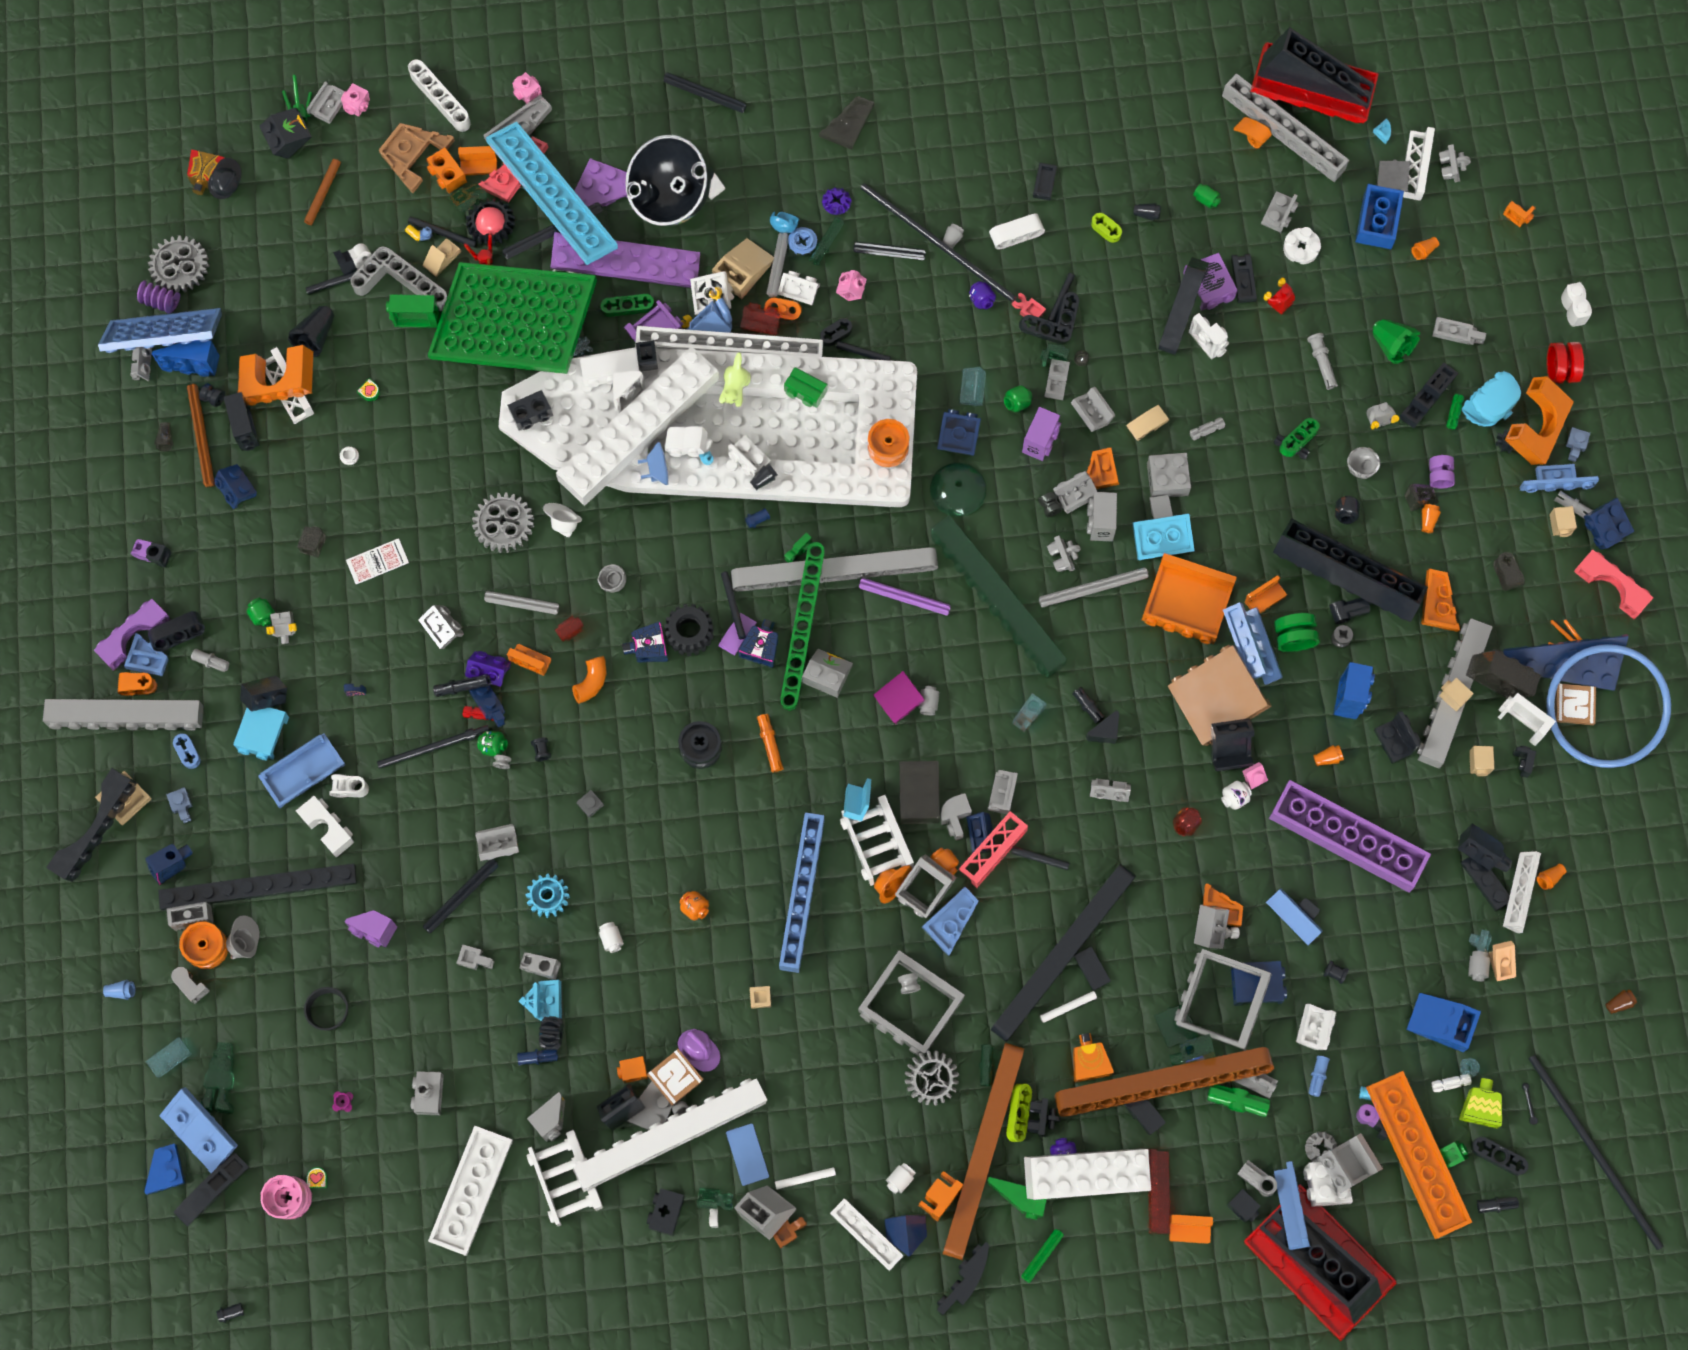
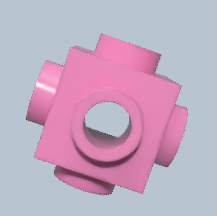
[512,72,542,104]
[341,83,370,116]
[836,270,867,301]

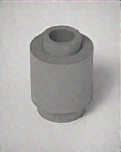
[918,686,940,716]
[1468,951,1490,981]

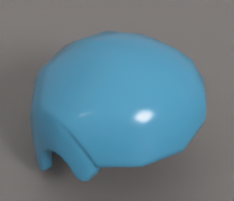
[770,212,799,233]

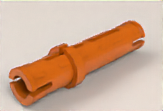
[757,714,784,773]

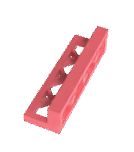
[959,811,1028,888]

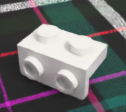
[1296,1004,1336,1050]

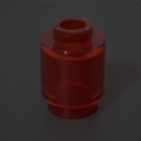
[554,615,584,642]

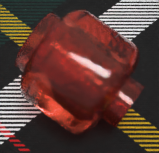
[1173,807,1202,836]

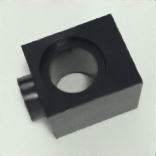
[1226,1189,1261,1223]

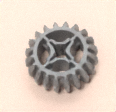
[905,1050,959,1105]

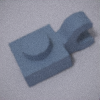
[1566,427,1590,462]
[166,787,193,824]

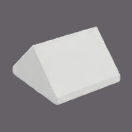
[613,371,645,413]

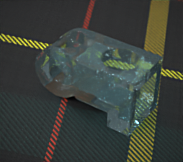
[1012,693,1046,732]

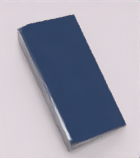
[967,812,996,854]

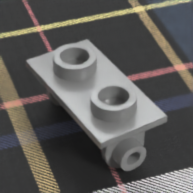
[130,346,152,381]
[1090,778,1131,802]
[1235,1074,1278,1099]

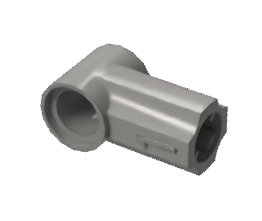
[1237,1160,1277,1197]

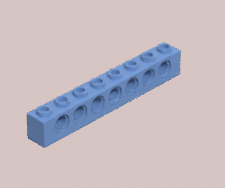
[779,813,825,973]

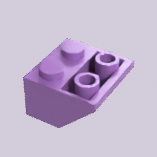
[345,910,397,948]

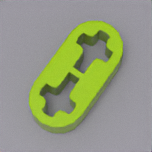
[1091,213,1122,243]

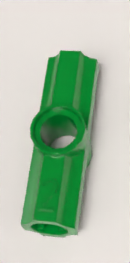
[1207,1084,1270,1117]

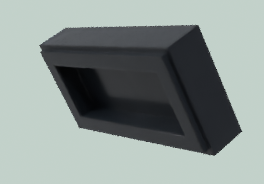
[1033,163,1057,201]
[1074,947,1111,991]

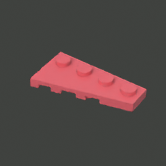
[478,136,549,203]

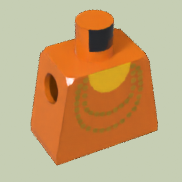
[1073,1033,1114,1083]

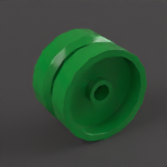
[1274,613,1320,652]

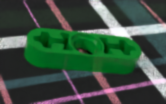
[601,294,654,317]
[1279,418,1320,457]

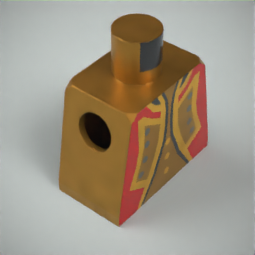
[187,150,225,195]

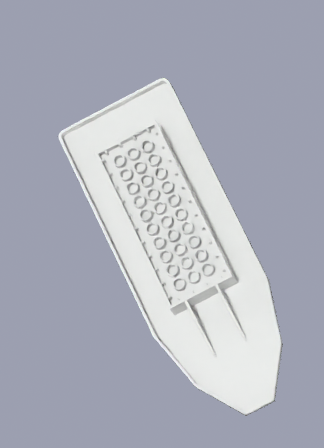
[499,347,917,507]

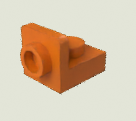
[1503,201,1535,227]

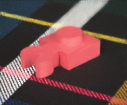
[1012,293,1046,318]

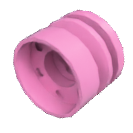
[261,1175,312,1219]

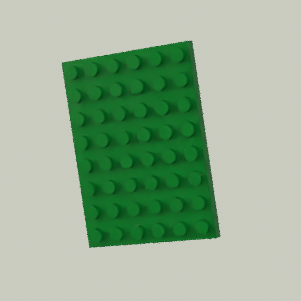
[428,262,597,374]

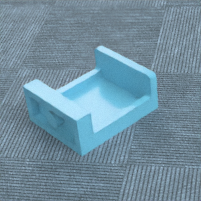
[233,707,289,761]

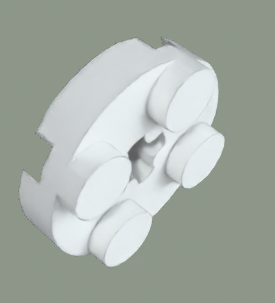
[1283,227,1321,264]

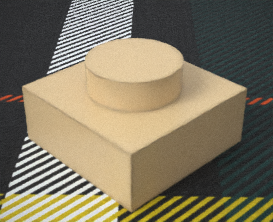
[750,986,771,1009]

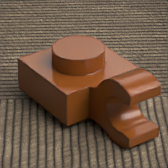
[773,1217,807,1248]

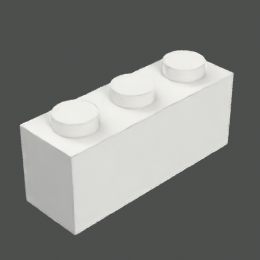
[580,350,639,387]

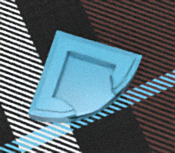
[1373,119,1391,144]

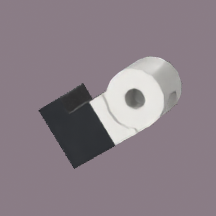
[333,243,372,275]

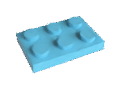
[1132,514,1195,560]

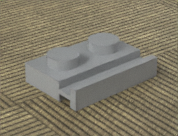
[306,82,345,124]

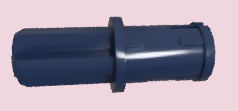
[517,1049,558,1066]

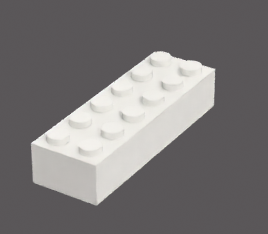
[1024,1148,1151,1200]

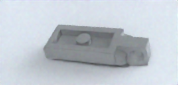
[1432,317,1486,345]

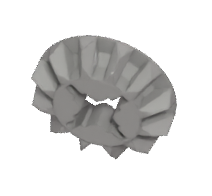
[1305,1132,1337,1162]

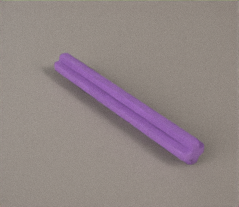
[859,578,951,615]

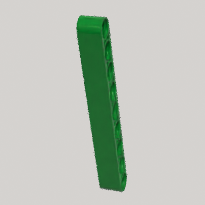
[781,542,825,711]

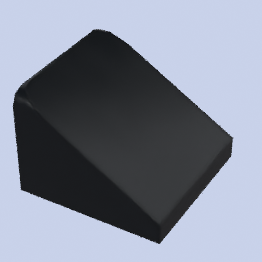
[1298,898,1320,920]

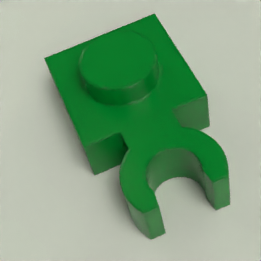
[784,533,812,563]

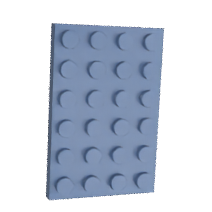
[98,308,222,353]

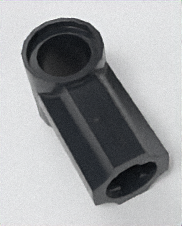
[1329,597,1370,624]

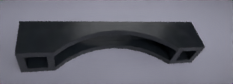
[46,768,137,882]

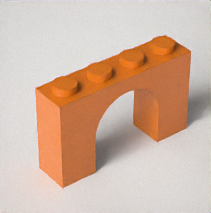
[238,345,313,406]
[1505,376,1574,465]

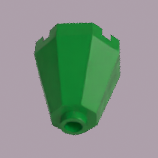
[1373,319,1420,364]

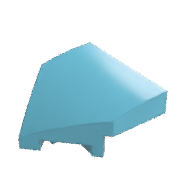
[519,980,562,1021]

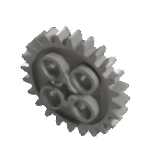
[148,236,209,292]
[472,492,534,553]

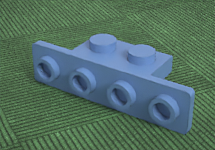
[1520,464,1599,493]

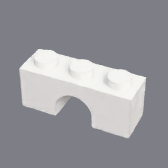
[296,796,354,857]

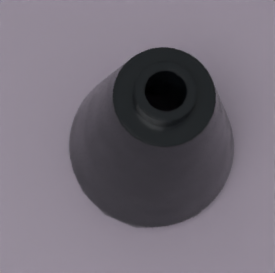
[288,306,334,357]

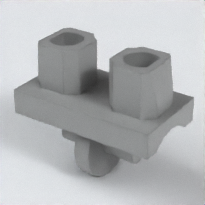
[1439,144,1471,182]
[1047,536,1081,572]

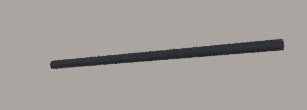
[861,183,1017,303]
[1528,1054,1664,1250]

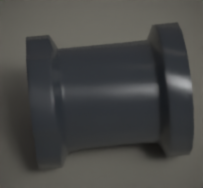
[531,737,552,762]
[1323,960,1349,984]

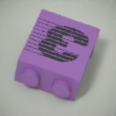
[1183,253,1237,311]

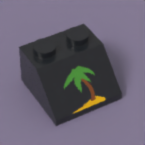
[259,108,312,159]

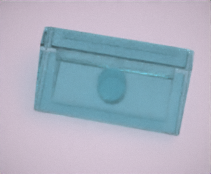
[960,367,986,406]

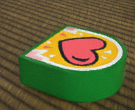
[357,378,380,401]
[306,1167,328,1188]

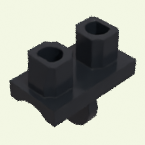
[1028,1098,1061,1137]

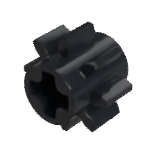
[1495,429,1514,454]

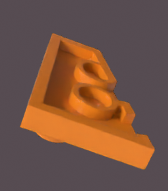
[1421,569,1460,632]

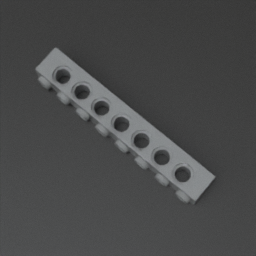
[1222,74,1349,182]

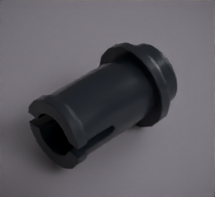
[216,1302,244,1323]

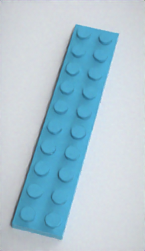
[486,122,618,265]

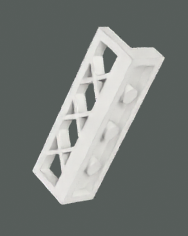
[1403,127,1435,201]
[265,347,314,424]
[1503,851,1541,933]

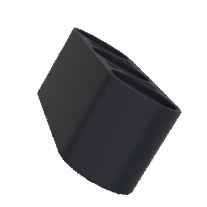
[148,611,205,652]

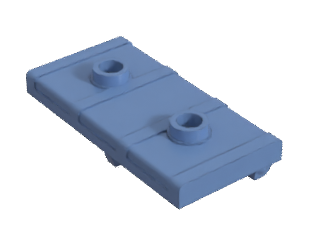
[258,733,345,808]
[159,1087,238,1173]

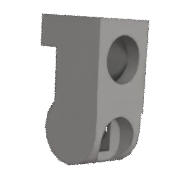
[519,953,561,980]
[171,967,210,1004]

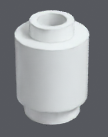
[599,922,624,953]
[886,1163,916,1194]

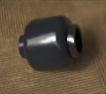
[1335,496,1360,524]

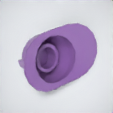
[678,1029,720,1072]

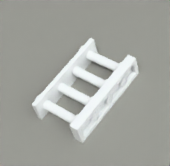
[840,795,914,886]
[526,1130,603,1226]

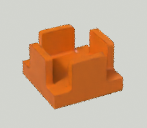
[918,1171,963,1222]

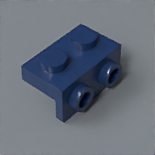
[214,464,257,509]

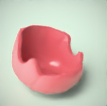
[475,207,505,235]

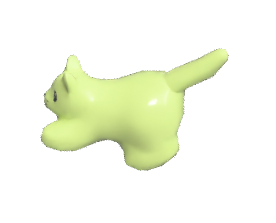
[719,352,751,407]

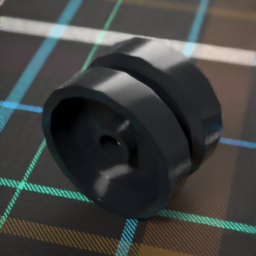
[678,721,722,769]

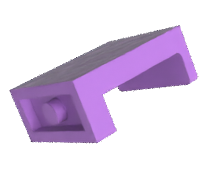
[624,300,683,342]

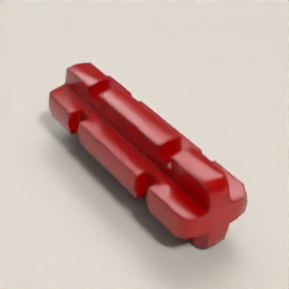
[463,706,494,721]

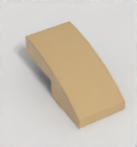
[1126,405,1169,441]

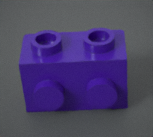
[465,651,511,687]

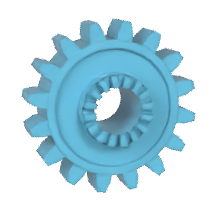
[526,874,570,918]

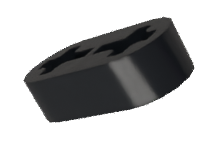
[820,318,852,347]

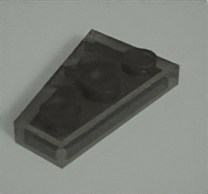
[819,96,874,150]

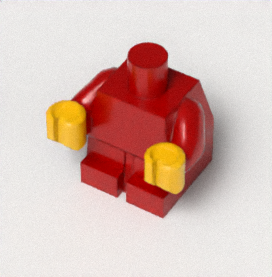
[1264,278,1295,315]

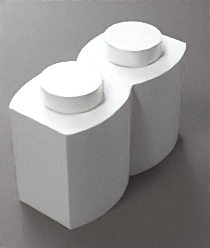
[1561,282,1592,327]
[665,426,708,457]

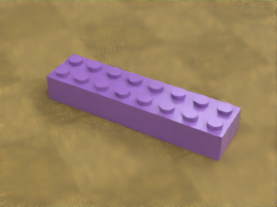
[1269,780,1431,893]

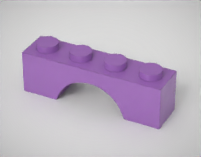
[94,599,171,671]

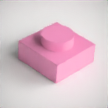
[1242,762,1268,790]

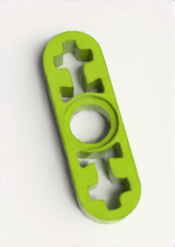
[1006,1084,1032,1142]

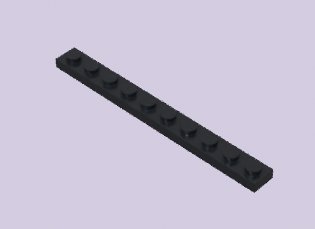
[158,863,357,911]

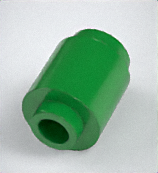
[1193,184,1221,209]

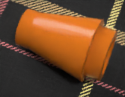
[1412,237,1439,260]
[1422,504,1441,533]
[1313,745,1344,766]
[1537,864,1567,890]

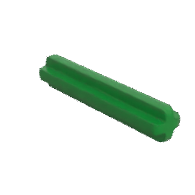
[1021,1229,1064,1283]

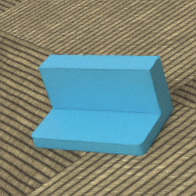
[843,778,871,821]

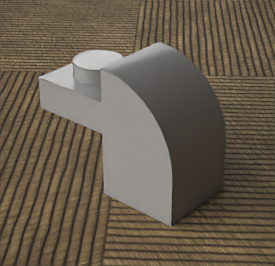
[940,793,972,841]

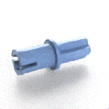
[1309,1056,1330,1097]

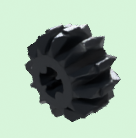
[539,1016,564,1050]

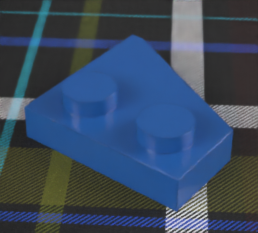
[145,1144,185,1195]

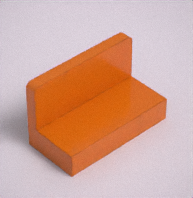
[458,146,497,175]
[1245,576,1287,614]
[1169,1215,1213,1244]

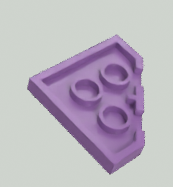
[574,159,628,207]

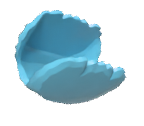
[1462,371,1521,427]

